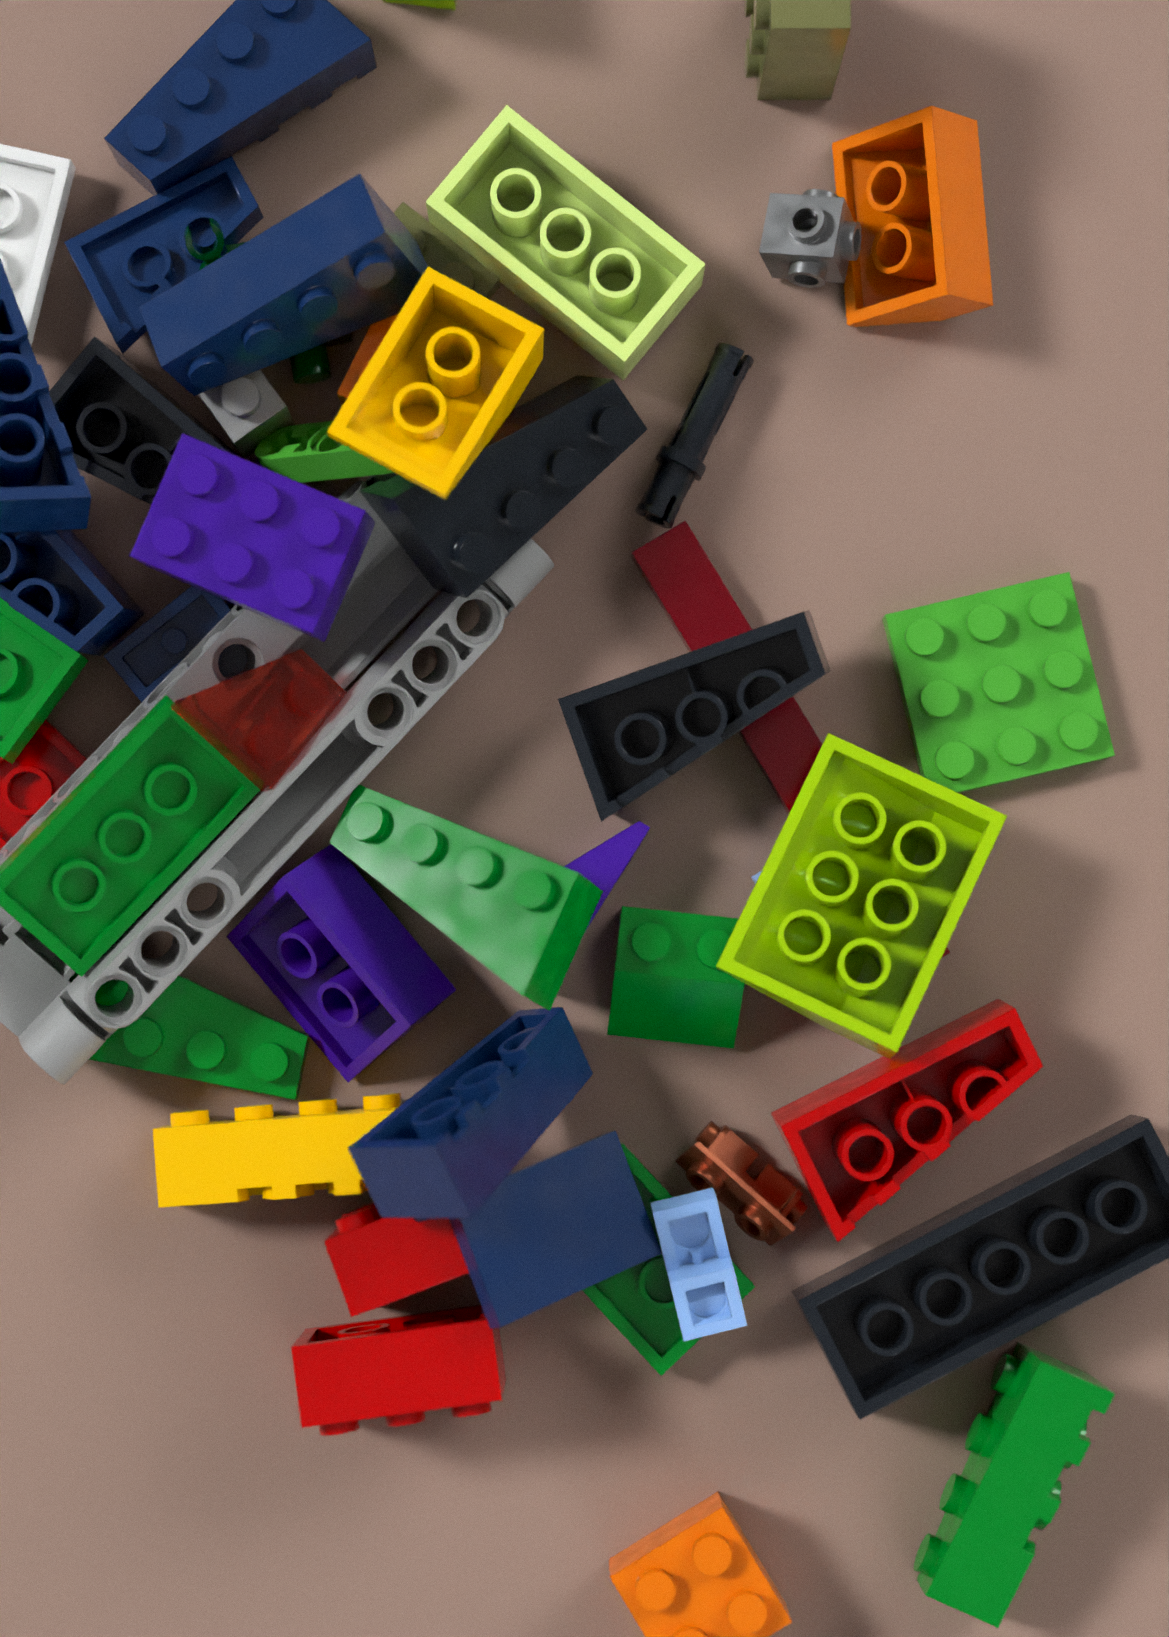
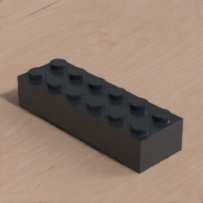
[791,1114,1169,1420]

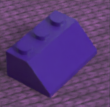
[226,844,457,1083]

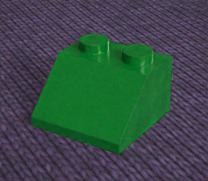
[607,906,745,1049]

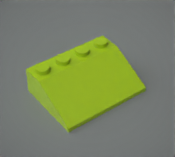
[716,733,1007,1059]

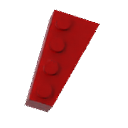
[771,999,1043,1242]

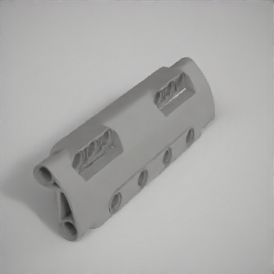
[0,473,554,1085]

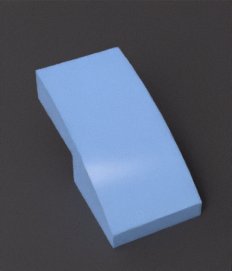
[650,1187,747,1341]

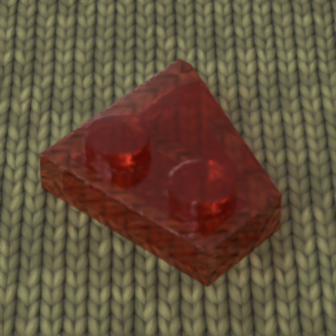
[171,649,347,791]

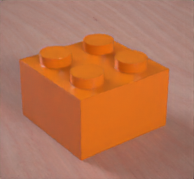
[609,1491,792,1637]

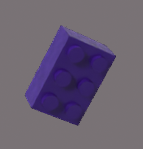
[130,433,376,642]

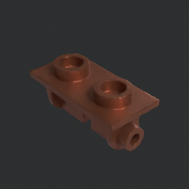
[675,1121,808,1246]

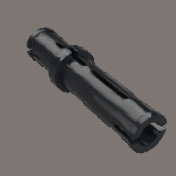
[635,343,754,529]

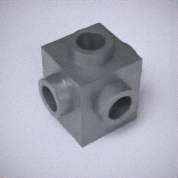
[759,189,862,288]

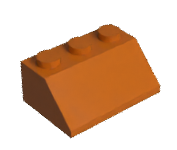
[832,105,993,327]

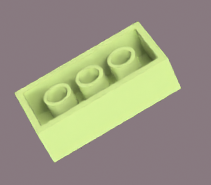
[425,105,706,380]

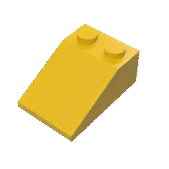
[327,267,544,499]

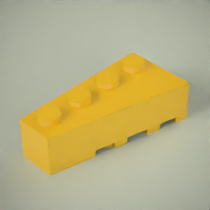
[153,1093,402,1208]

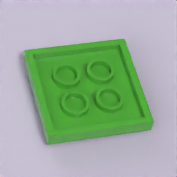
[882,572,1115,793]

